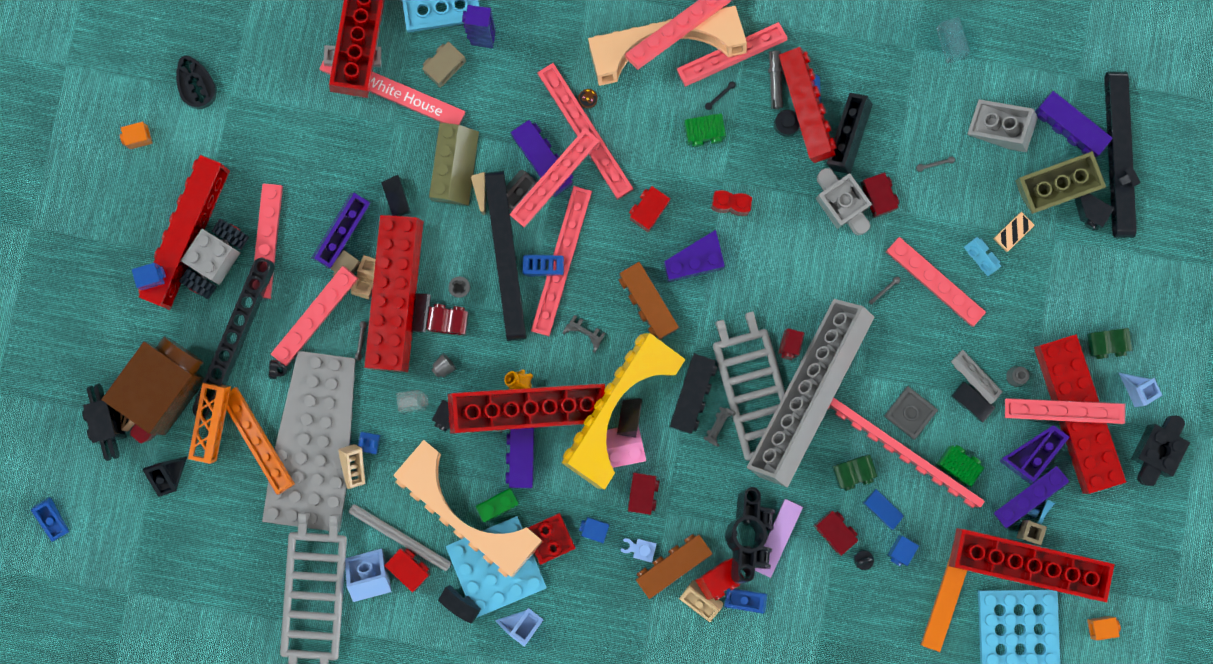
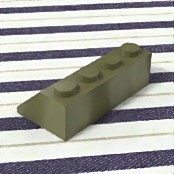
[429,122,479,206]
[1015,151,1106,214]

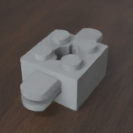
[816,168,872,235]

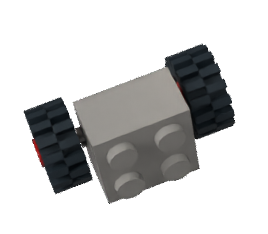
[179,218,249,300]

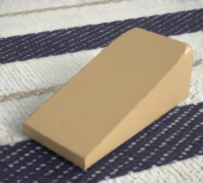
[471,172,486,215]

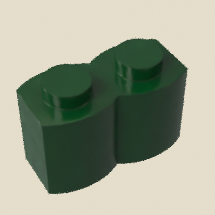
[1087,328,1132,359]
[832,454,878,491]

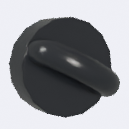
[269,360,287,379]
[854,550,874,570]

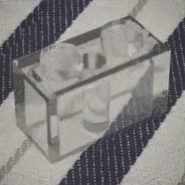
[396,390,429,414]

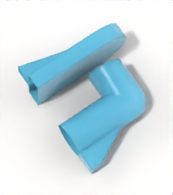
[1028,500,1055,525]

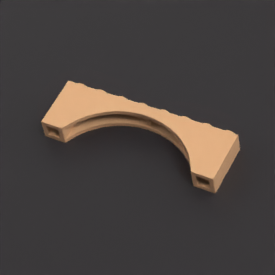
[588,6,747,86]
[393,440,543,577]

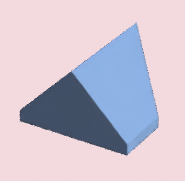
[1118,372,1162,407]
[495,608,543,647]

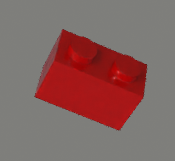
[629,186,670,232]
[384,548,430,593]
[695,558,744,601]

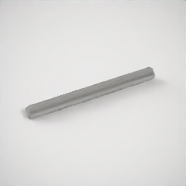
[349,504,451,571]

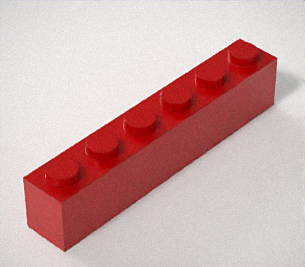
[779,47,837,163]

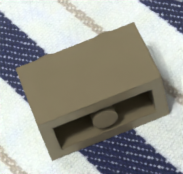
[422,41,466,88]

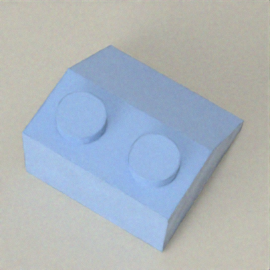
[345,549,391,602]

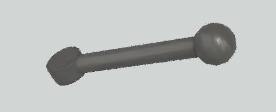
[916,156,955,172]
[869,277,900,304]
[355,321,367,361]

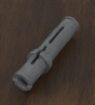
[768,51,783,109]

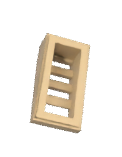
[338,445,365,489]

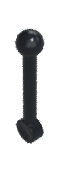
[705,81,736,111]

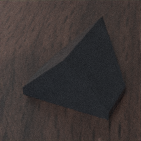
[143,457,187,497]

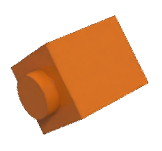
[120,122,152,149]
[1087,616,1121,641]

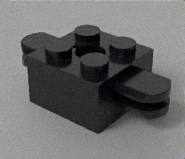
[82,383,127,461]
[1131,415,1190,486]

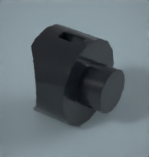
[774,110,800,137]

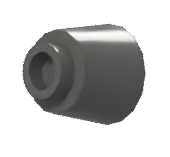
[448,276,470,298]
[431,353,457,378]
[1006,366,1030,387]

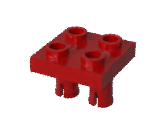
[528,513,576,565]

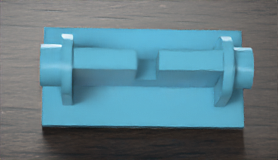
[964,237,1001,276]

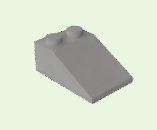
[967,99,1038,152]

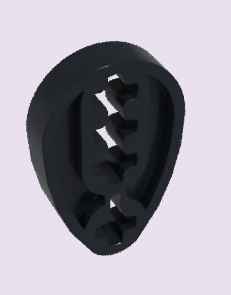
[176,55,217,109]

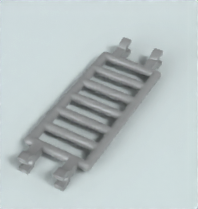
[713,312,785,478]
[280,512,347,664]

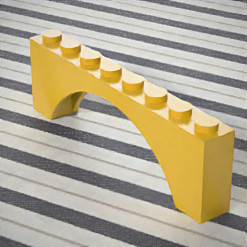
[561,333,685,490]

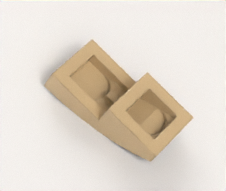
[351,255,376,300]

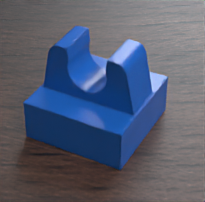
[358,432,381,454]

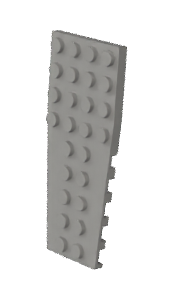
[262,351,356,532]

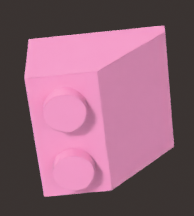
[606,426,646,468]

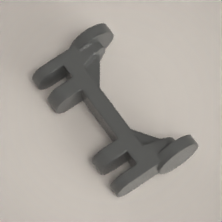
[562,315,606,353]
[703,407,736,447]

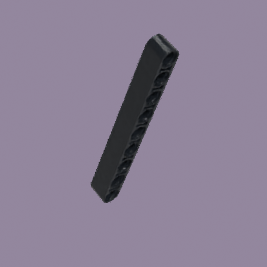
[1104,71,1137,238]
[485,170,526,342]
[192,258,275,418]

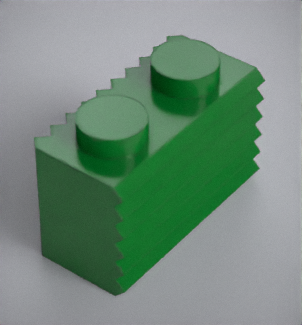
[684,113,726,147]
[936,445,984,487]
[476,488,519,522]

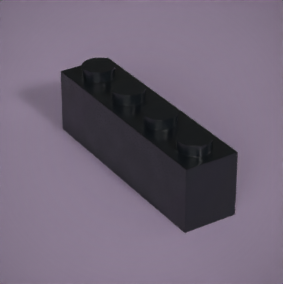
[827,93,873,174]
[669,353,718,434]

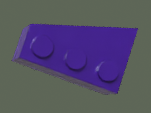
[663,230,725,283]
[1000,425,1069,485]

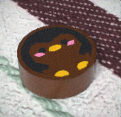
[579,89,597,109]

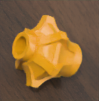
[504,369,533,390]

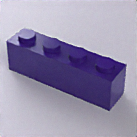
[462,5,496,48]
[1035,91,1113,158]
[510,120,574,197]
[311,193,370,268]
[506,428,534,488]
[994,466,1070,529]

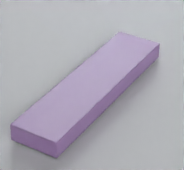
[755,499,803,578]

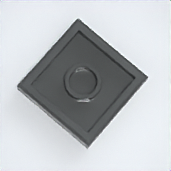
[884,386,938,440]

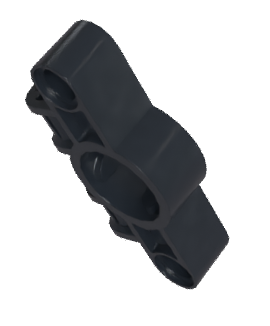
[725,487,775,584]

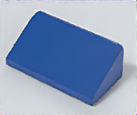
[863,489,904,530]

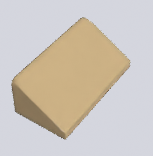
[679,580,723,622]

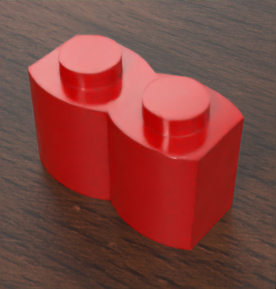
[711,190,752,216]

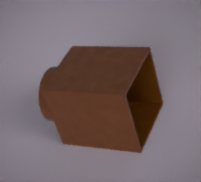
[101,336,205,436]

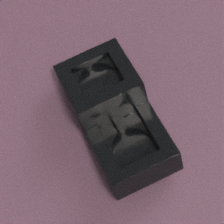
[951,382,995,422]
[438,585,481,624]

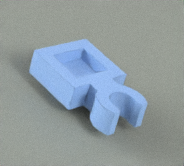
[621,538,656,563]

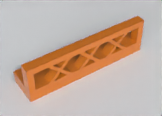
[188,383,231,464]

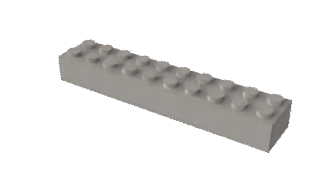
[747,299,874,488]

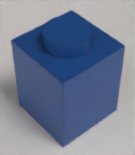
[131,263,166,290]
[579,517,609,543]
[887,535,919,567]

